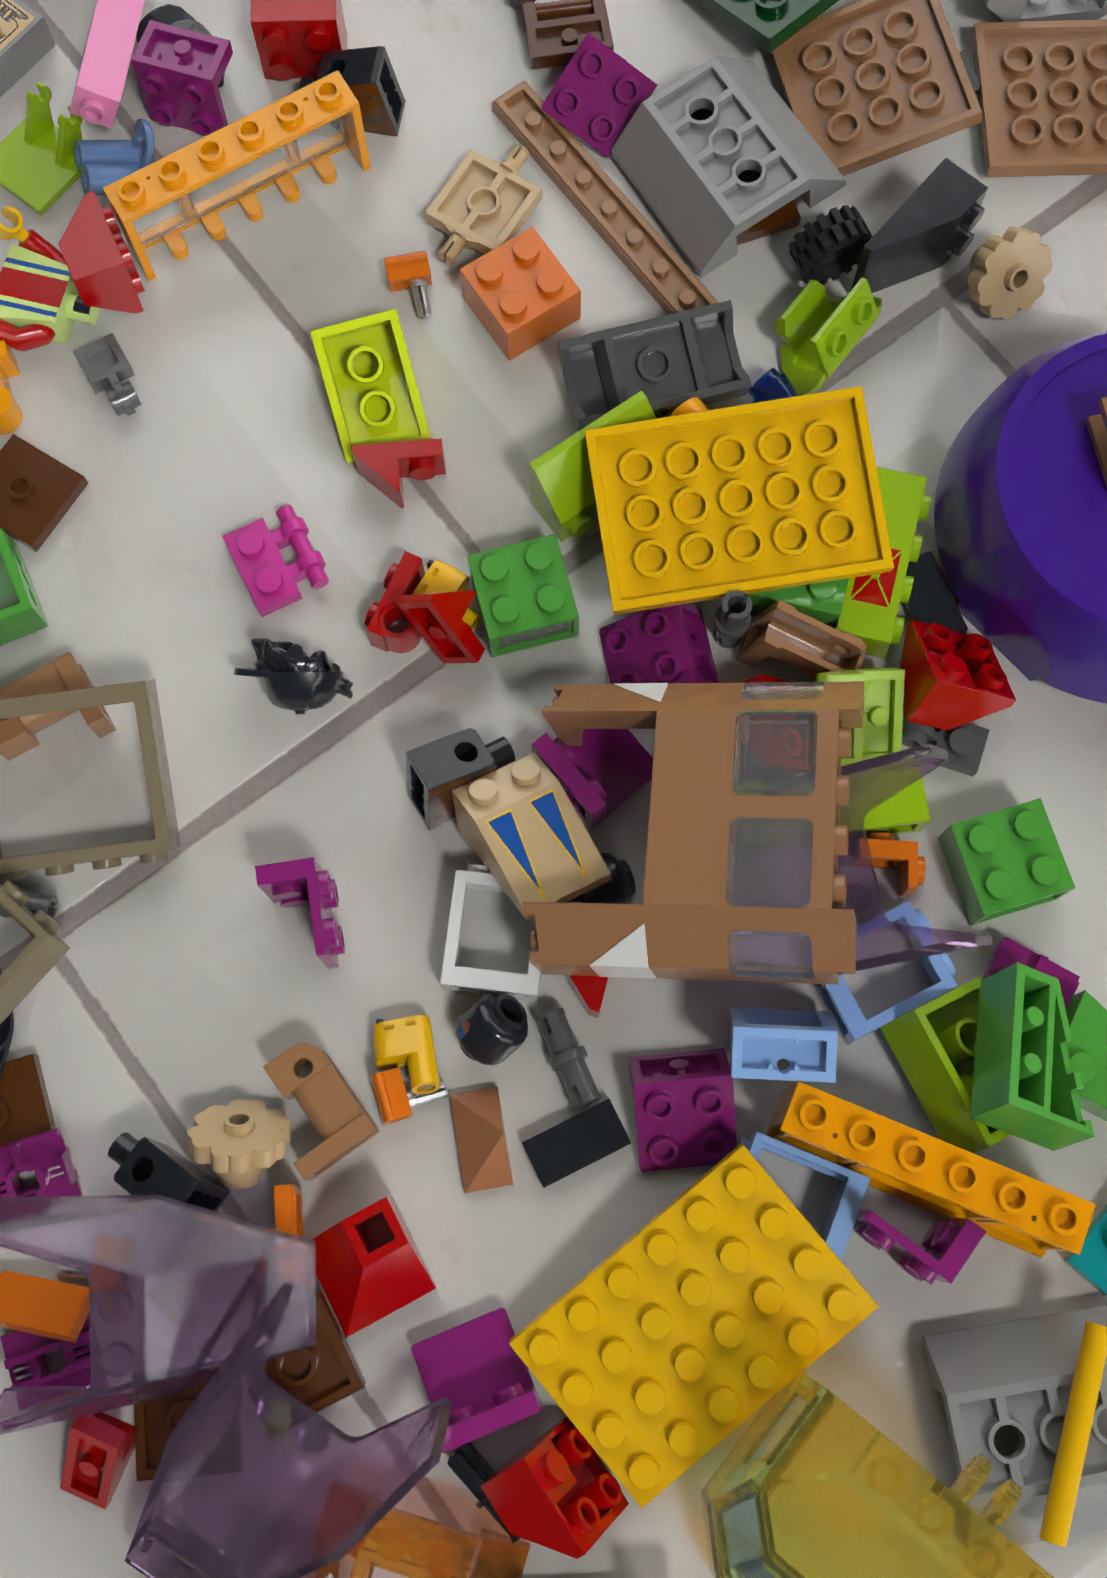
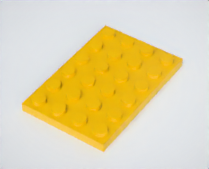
[585,386,894,615]
[509,1142,879,1508]

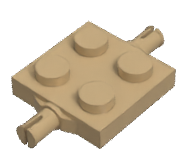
[425,144,542,265]

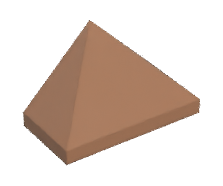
[450,1086,514,1193]

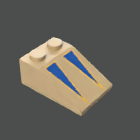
[452,752,611,922]

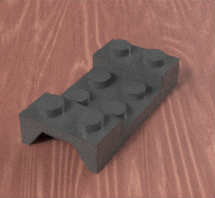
[557,300,752,432]

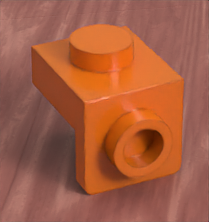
[852,833,926,897]

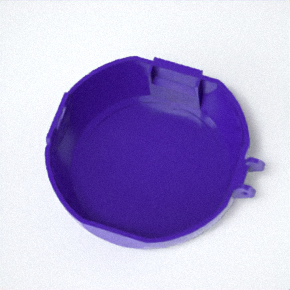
[934,331,1107,704]

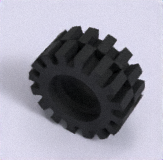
[789,205,873,285]

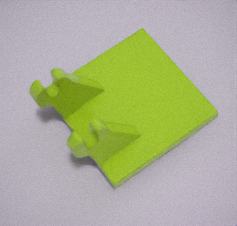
[0,82,83,216]

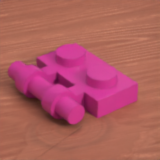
[222,505,329,617]

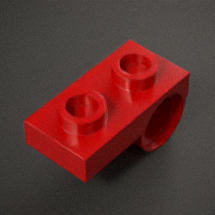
[364,551,425,654]

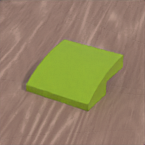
[814,668,905,768]

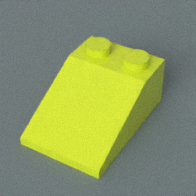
[310,309,431,463]

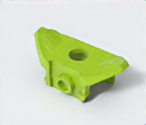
[775,278,882,397]

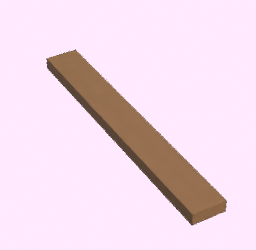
[492,81,719,315]

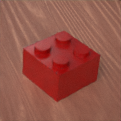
[250,0,347,80]

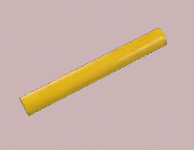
[1039,1321,1107,1548]

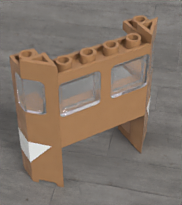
[523,681,865,985]

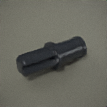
[447,1442,521,1543]

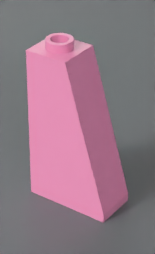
[69,0,145,129]

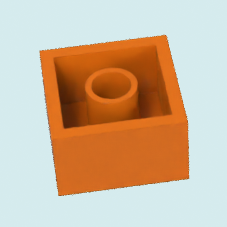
[460,226,581,361]

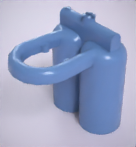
[74,119,155,195]

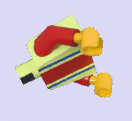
[0,207,100,352]

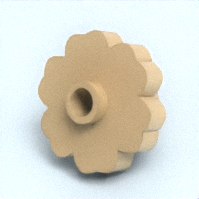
[967,226,1052,320]
[187,1099,291,1189]

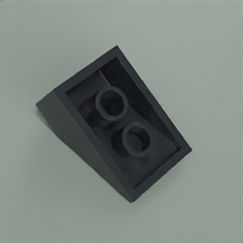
[850,158,988,293]

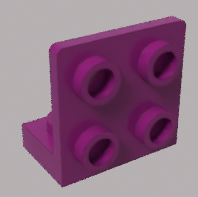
[131,20,233,136]
[542,32,658,158]
[599,603,719,684]
[532,729,653,829]
[255,857,345,969]
[628,1048,737,1172]
[854,1209,987,1285]
[411,1307,542,1453]

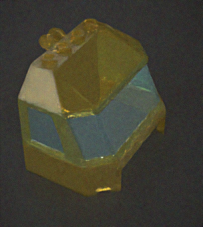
[701,1371,1054,1578]

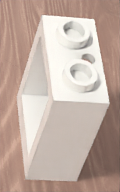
[440,865,541,1001]

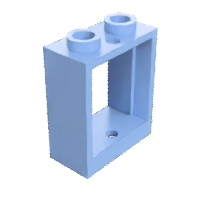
[801,901,958,1045]
[729,1007,838,1083]
[737,1131,871,1260]

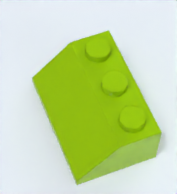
[529,390,656,542]
[880,976,1011,1153]

